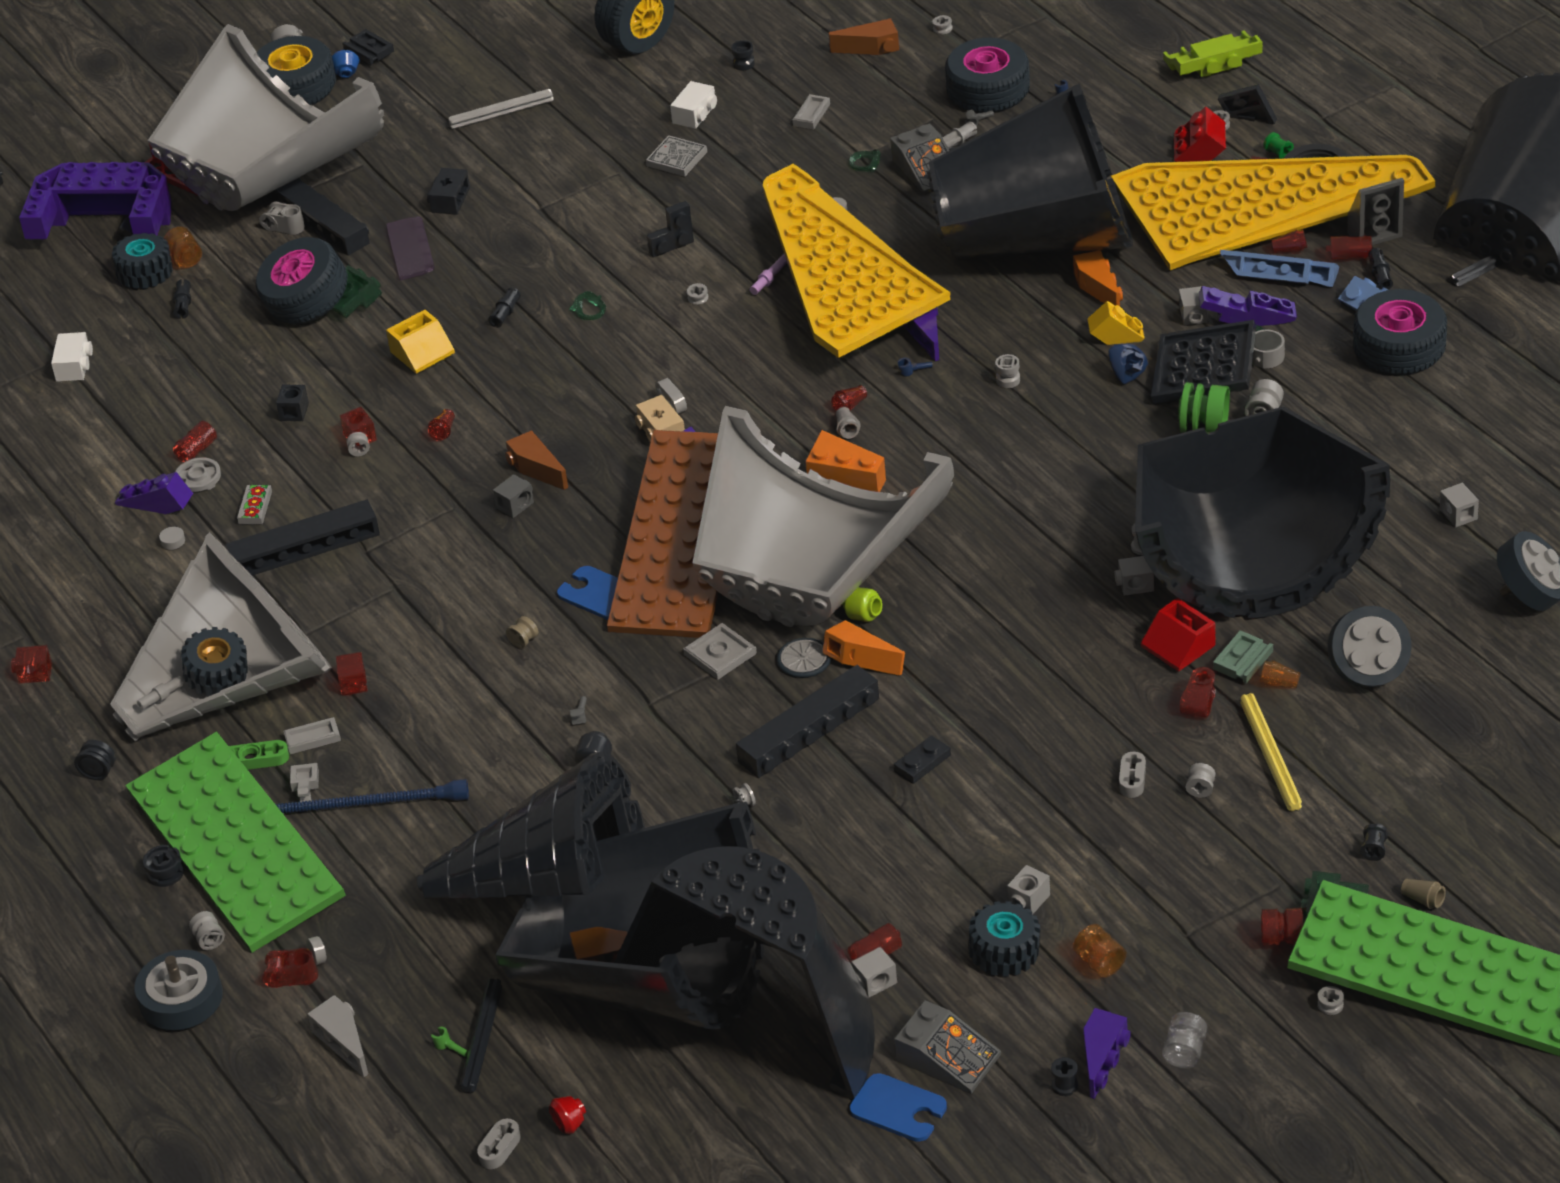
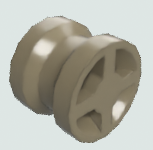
[506,616,539,649]

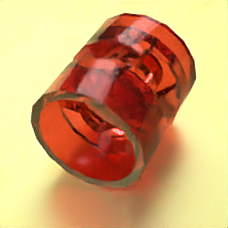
[1261,908,1303,946]

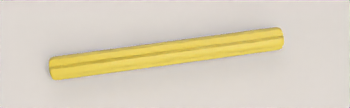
[1241,693,1302,811]

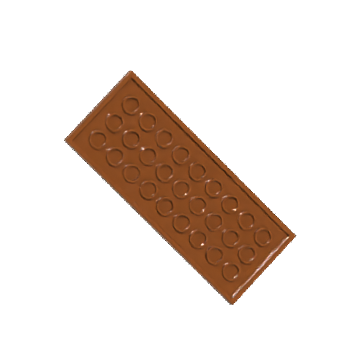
[607,430,719,638]

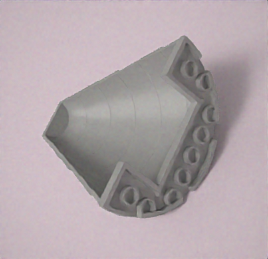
[110,532,332,741]

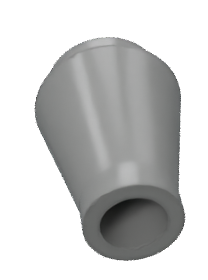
[836,407,861,439]

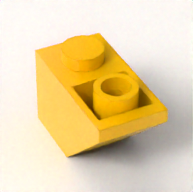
[1088,301,1145,345]

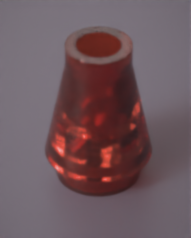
[1271,229,1307,253]
[831,385,867,411]
[428,409,455,441]

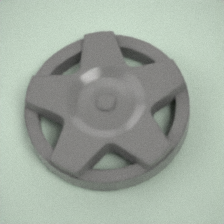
[176,458,221,492]

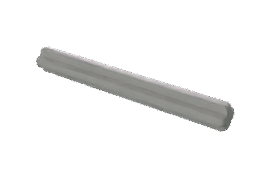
[448,89,554,129]

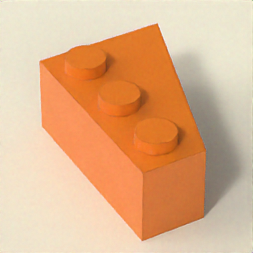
[806,430,886,492]

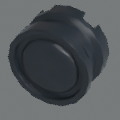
[74,740,116,780]
[143,845,184,887]

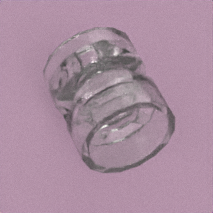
[1162,1012,1208,1068]

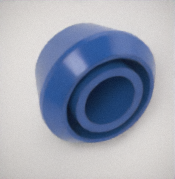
[332,50,359,78]

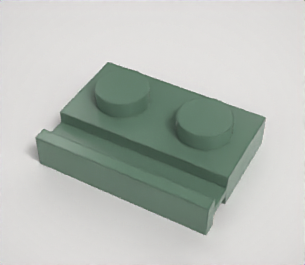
[1213,630,1273,683]

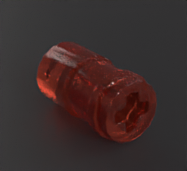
[1326,235,1372,260]
[173,421,217,462]
[848,923,902,961]

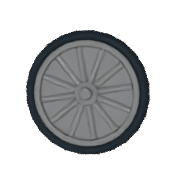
[777,638,831,678]

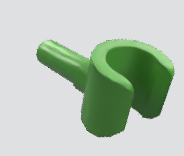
[431,1026,468,1057]

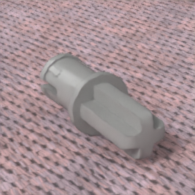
[942,122,977,149]

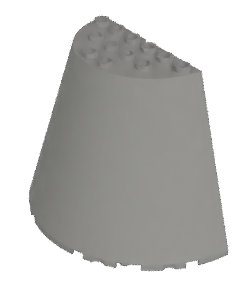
[148,24,384,211]
[693,406,954,627]

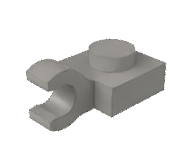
[290,763,319,802]

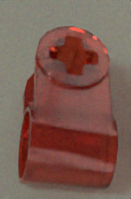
[1180,667,1216,718]
[262,948,319,988]

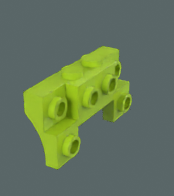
[1163,30,1262,77]

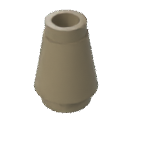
[1401,878,1446,909]

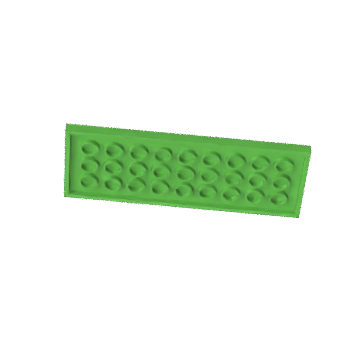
[125,732,346,953]
[1287,880,1560,1056]

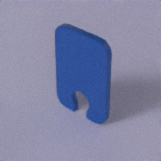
[557,566,618,620]
[850,1073,947,1142]

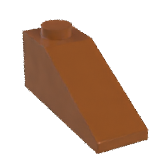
[828,18,899,55]
[505,430,568,490]

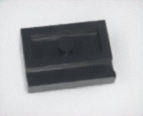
[342,29,394,65]

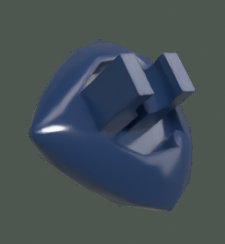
[1108,343,1148,384]

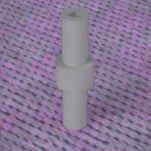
[137,675,185,710]

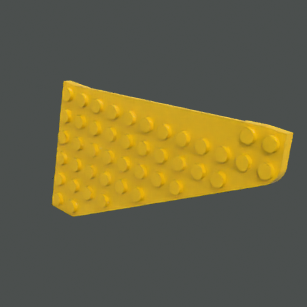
[1111,155,1435,270]
[763,164,950,358]

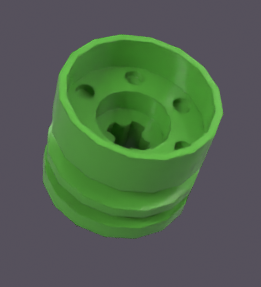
[1178,382,1230,433]

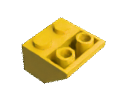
[386,310,455,373]

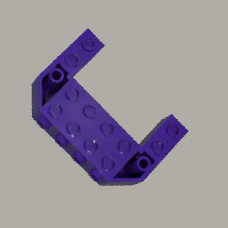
[19,162,172,239]

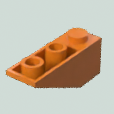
[1073,250,1123,306]
[823,620,905,675]

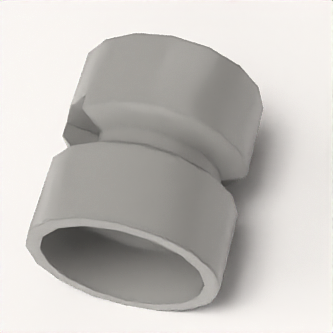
[1245,379,1284,416]

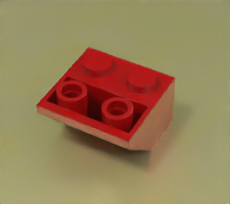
[1174,107,1226,162]
[1141,598,1216,672]

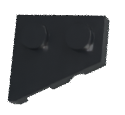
[1218,84,1277,125]

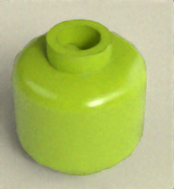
[843,587,882,622]

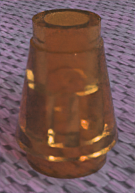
[1260,660,1301,688]

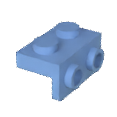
[1338,276,1388,311]

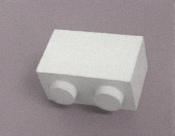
[670,81,717,129]
[51,332,93,382]

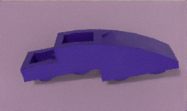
[1199,286,1297,326]

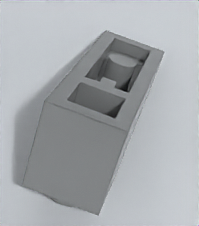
[308,995,368,1077]

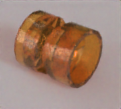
[164,227,202,268]
[1073,924,1126,977]

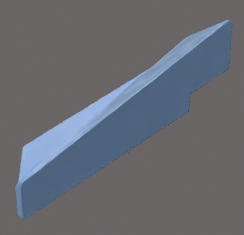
[1220,250,1339,287]

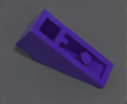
[902,307,939,361]

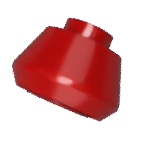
[549,1096,586,1134]

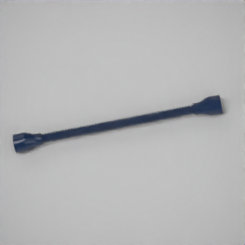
[275,779,469,814]

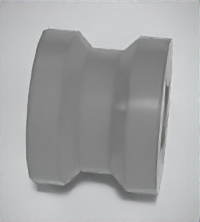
[1186,763,1216,798]

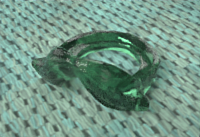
[849,149,881,172]
[569,291,607,320]

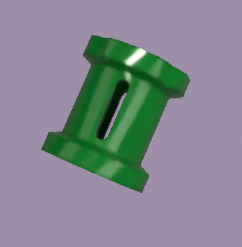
[1263,132,1294,159]

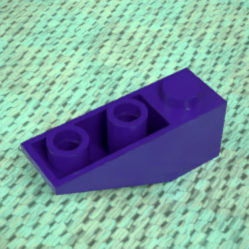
[115,472,193,514]
[1084,1008,1131,1099]

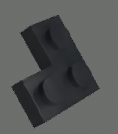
[647,201,694,258]

